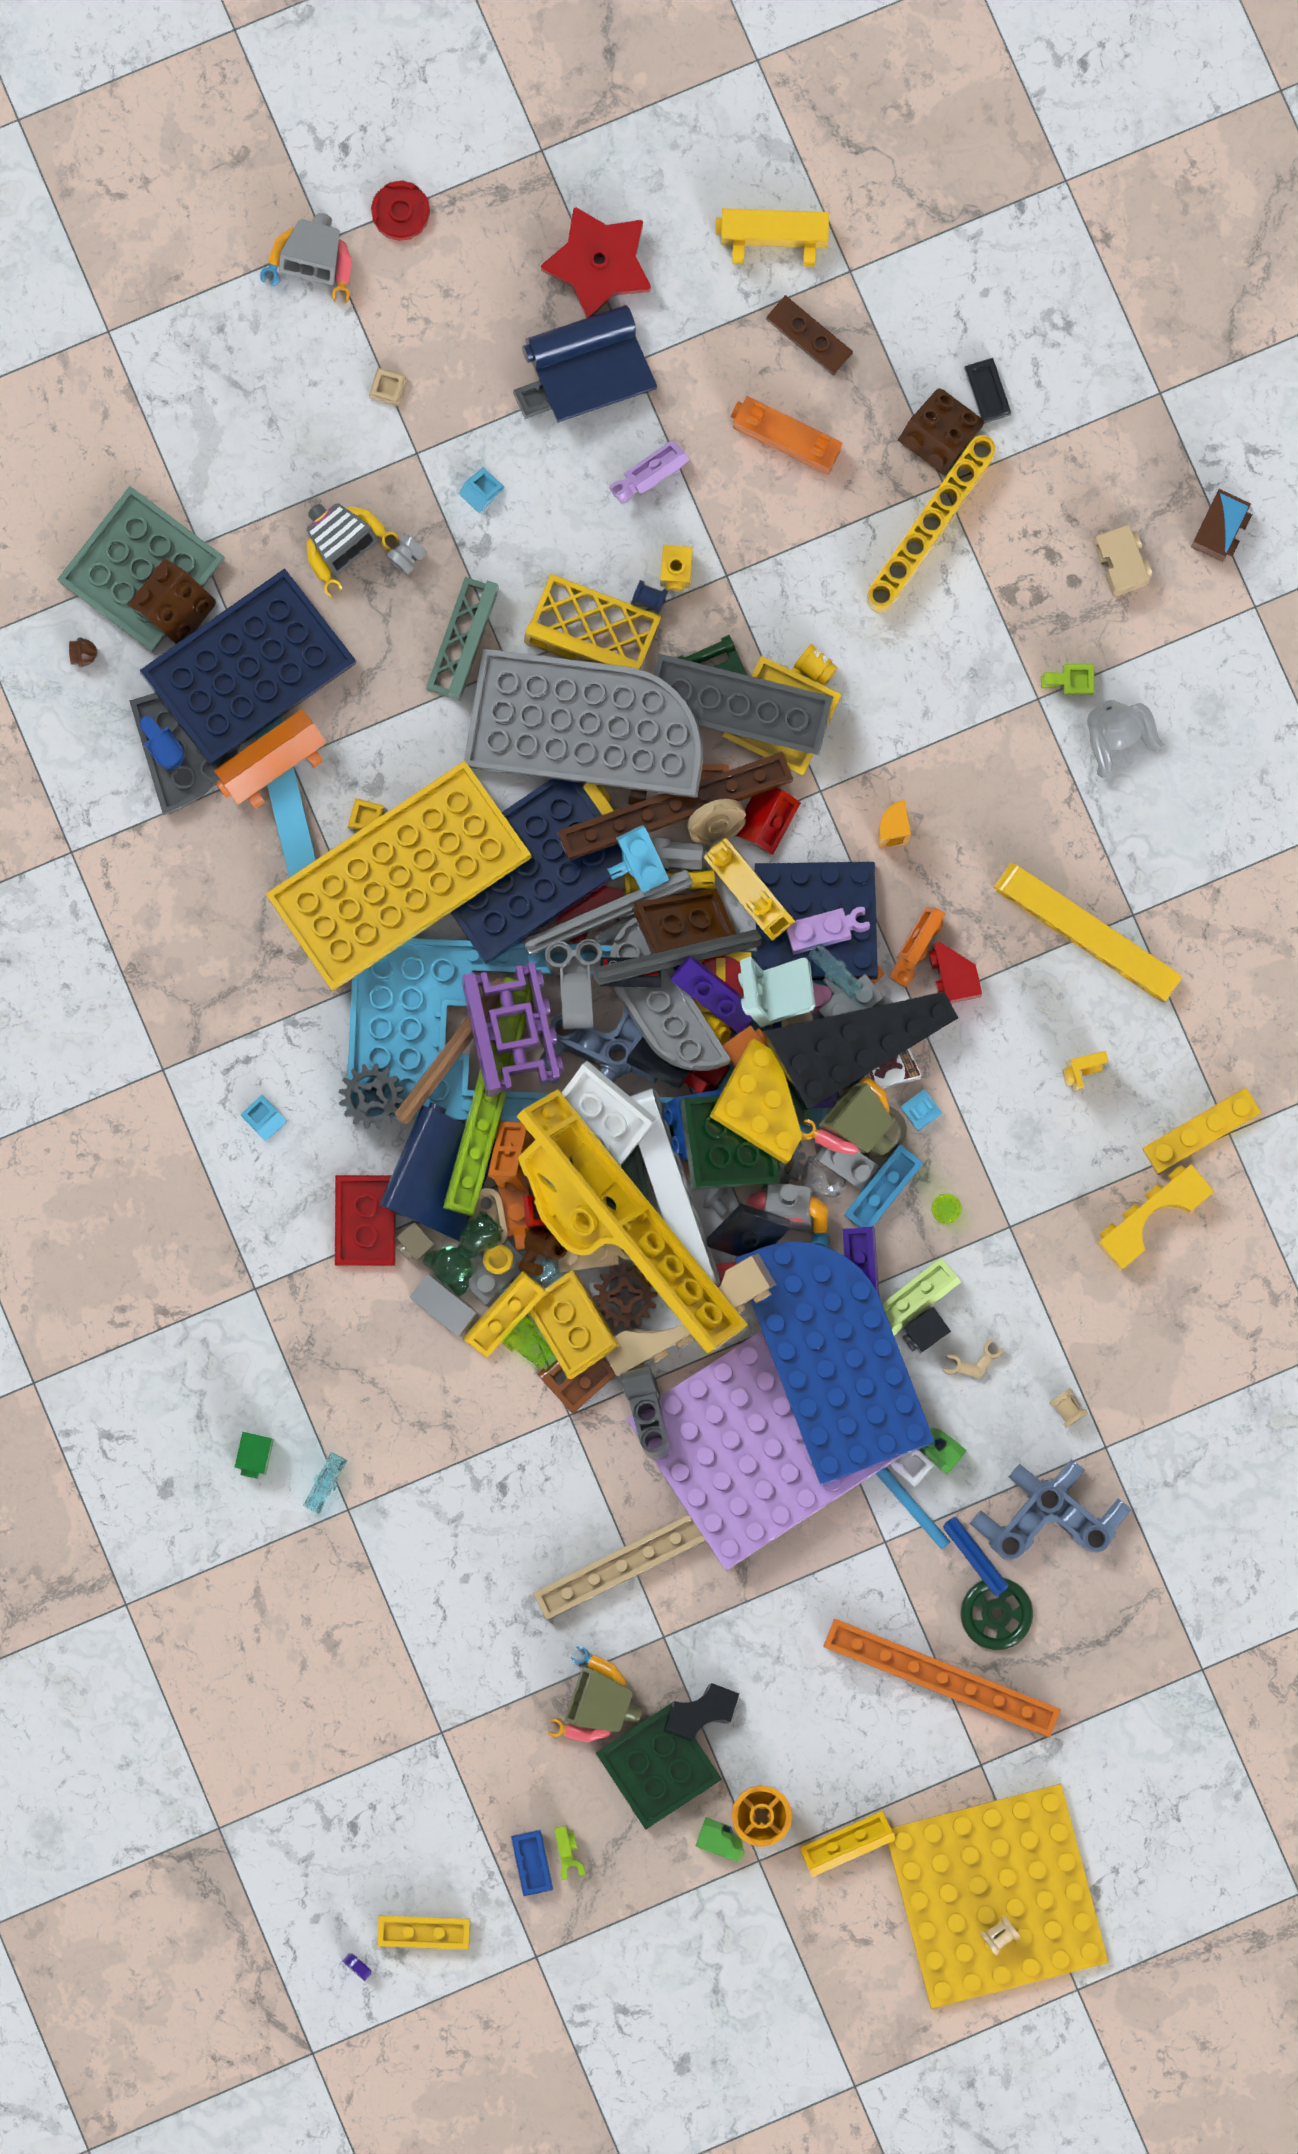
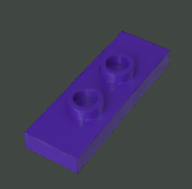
[671,955,753,1033]

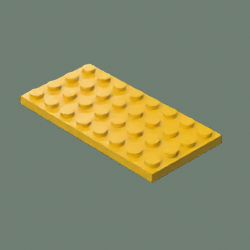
[266,760,532,992]

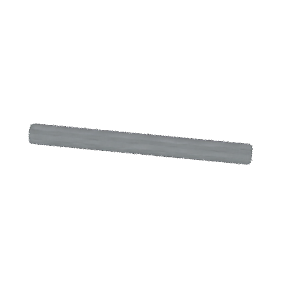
[524,870,693,956]

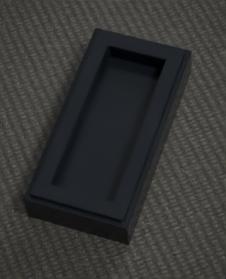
[964,358,1011,424]

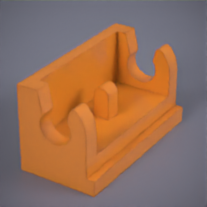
[488,1121,535,1191]

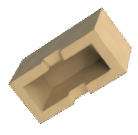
[1093,525,1152,597]

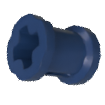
[631,580,668,615]

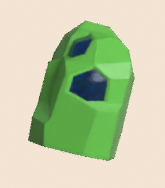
[919,1428,967,1474]
[695,1817,744,1862]

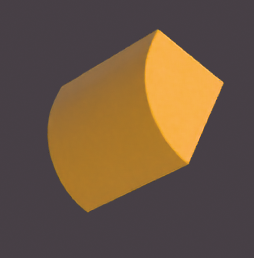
[877,800,911,848]

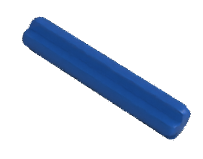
[943,1517,1008,1596]

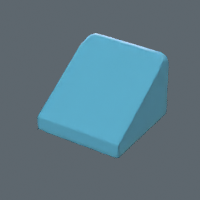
[459,467,505,513]
[241,1095,287,1141]

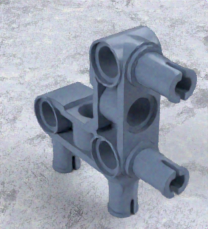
[539,1007,658,1083]
[969,1459,1132,1560]

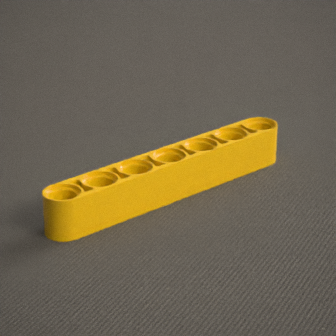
[867,435,996,612]
[993,862,1182,1003]

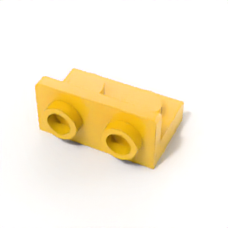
[1062,1051,1109,1091]

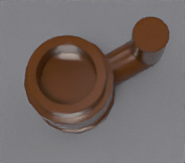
[519,1226,568,1276]

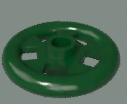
[960,1578,1033,1650]

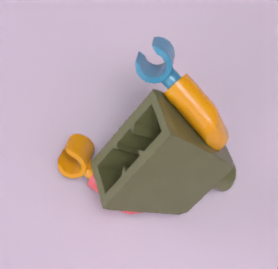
[801,1076,893,1155]
[548,1646,642,1742]

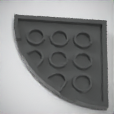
[129,693,241,816]

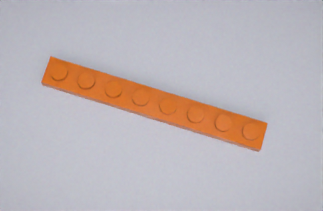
[823,1618,1061,1737]

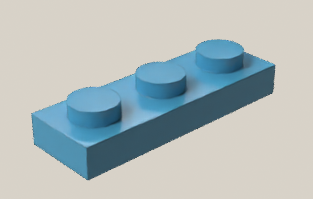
[844,1144,923,1227]

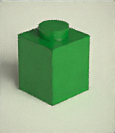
[235,1432,274,1479]

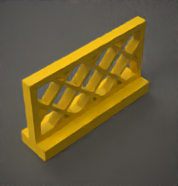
[524,574,662,670]

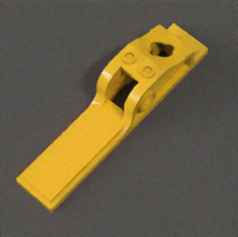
[517,1089,748,1354]

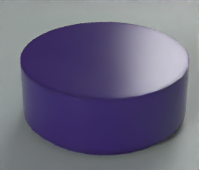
[342,1953,372,1981]

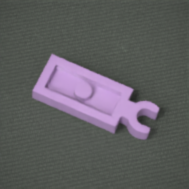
[609,440,689,504]
[786,907,870,955]

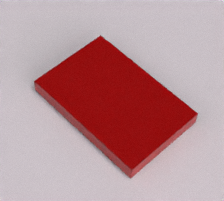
[335,1175,396,1266]

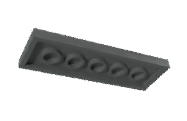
[653,654,834,755]

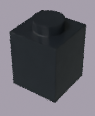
[902,1307,951,1354]

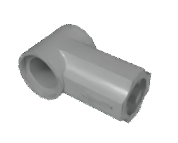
[650,837,703,871]

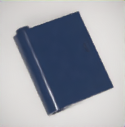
[522,305,657,423]
[379,1102,496,1241]

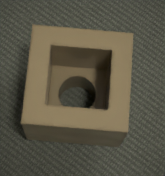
[396,1222,435,1262]

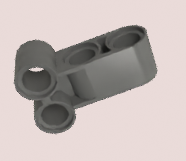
[620,1366,671,1460]

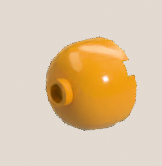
[731,1785,792,1847]

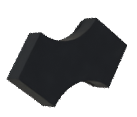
[663,1683,740,1741]

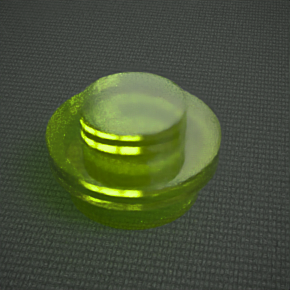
[931,1194,962,1224]

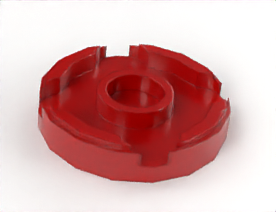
[371,180,430,241]

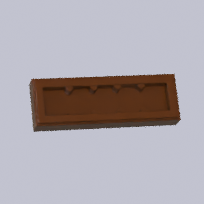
[766,295,853,376]

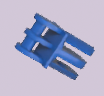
[140,716,184,769]

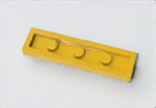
[1142,1087,1261,1174]

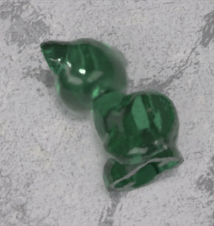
[423,1211,504,1296]

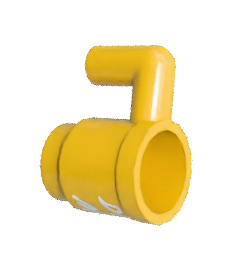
[792,643,838,686]

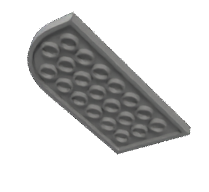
[464,649,703,798]

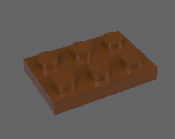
[632,888,736,954]

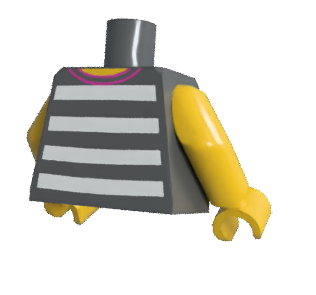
[306,503,399,597]

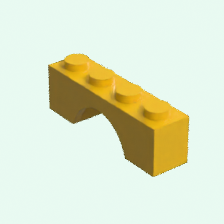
[1097,1164,1215,1271]

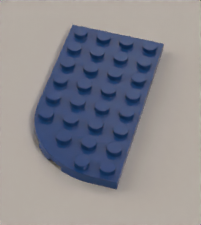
[735,1242,935,1486]

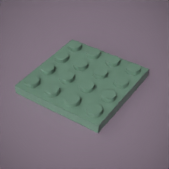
[57,486,225,653]

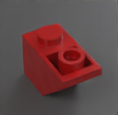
[929,942,982,1004]

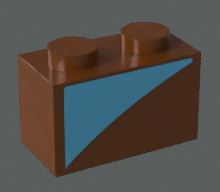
[1191,489,1253,562]

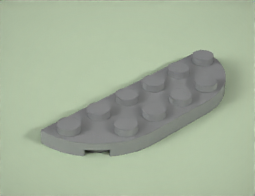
[609,917,730,1071]

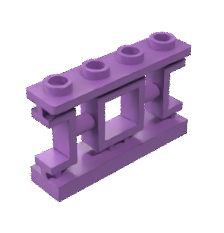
[461,962,564,1097]

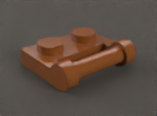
[537,1358,616,1414]

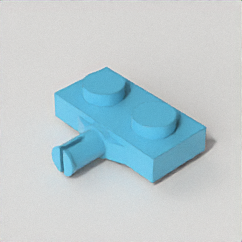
[607,825,669,893]

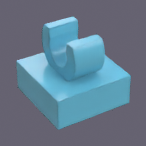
[900,1089,942,1131]

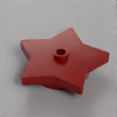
[541,207,651,318]

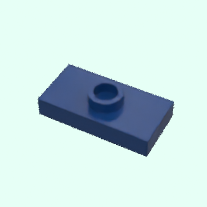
[511,1829,554,1897]

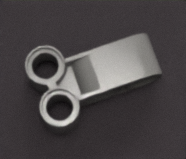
[545,939,603,1030]

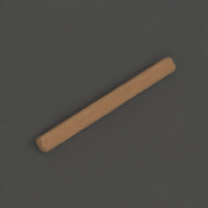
[395,978,504,1125]

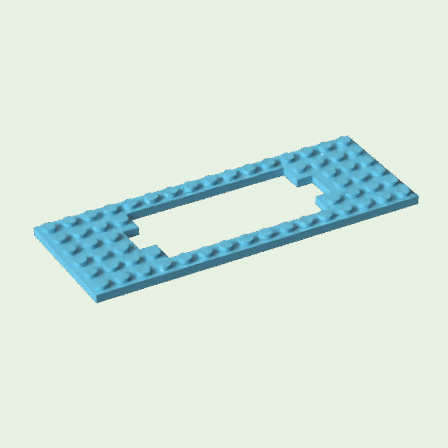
[346,938,833,1134]

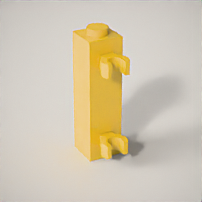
[715,208,829,267]
[703,838,796,941]

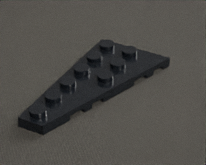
[761,992,959,1110]

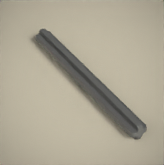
[593,929,762,985]

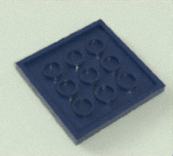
[754,862,878,980]

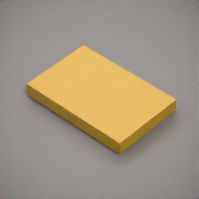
[529,1270,620,1379]

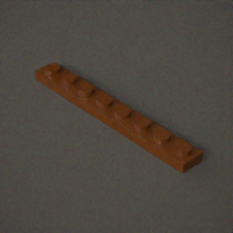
[557,752,793,861]

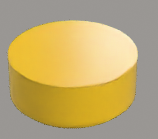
[483,1244,513,1275]

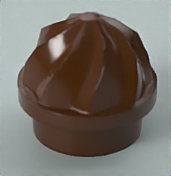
[69,637,98,667]

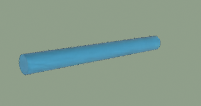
[876,1467,950,1550]

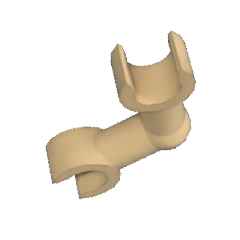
[943,1339,1003,1378]

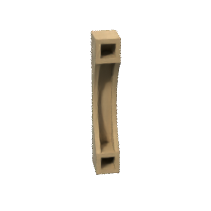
[605,1253,776,1377]

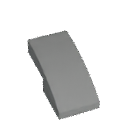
[410,1274,479,1337]

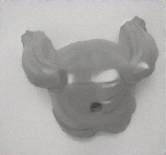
[1087,700,1164,778]

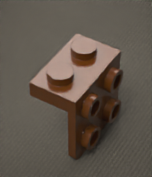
[898,388,984,476]
[128,558,216,644]

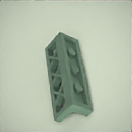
[426,577,499,701]

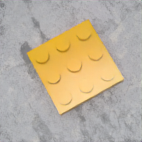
[722,656,843,776]

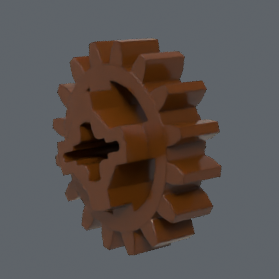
[592,1263,658,1329]

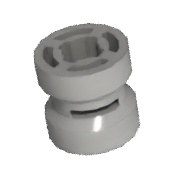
[385,534,427,575]

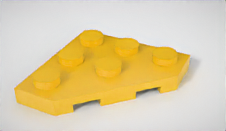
[710,1039,802,1164]

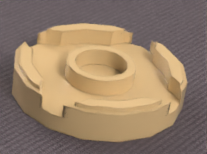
[687,799,746,845]

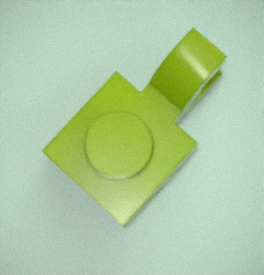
[1041,664,1095,695]
[554,1825,586,1880]

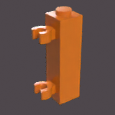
[731,396,843,475]
[214,709,326,809]

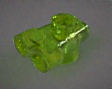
[501,1316,553,1369]

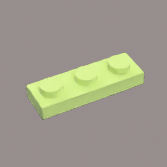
[882,1258,961,1335]

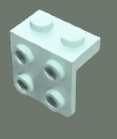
[738,957,815,1027]

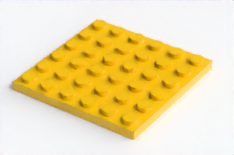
[888,1783,1109,2009]

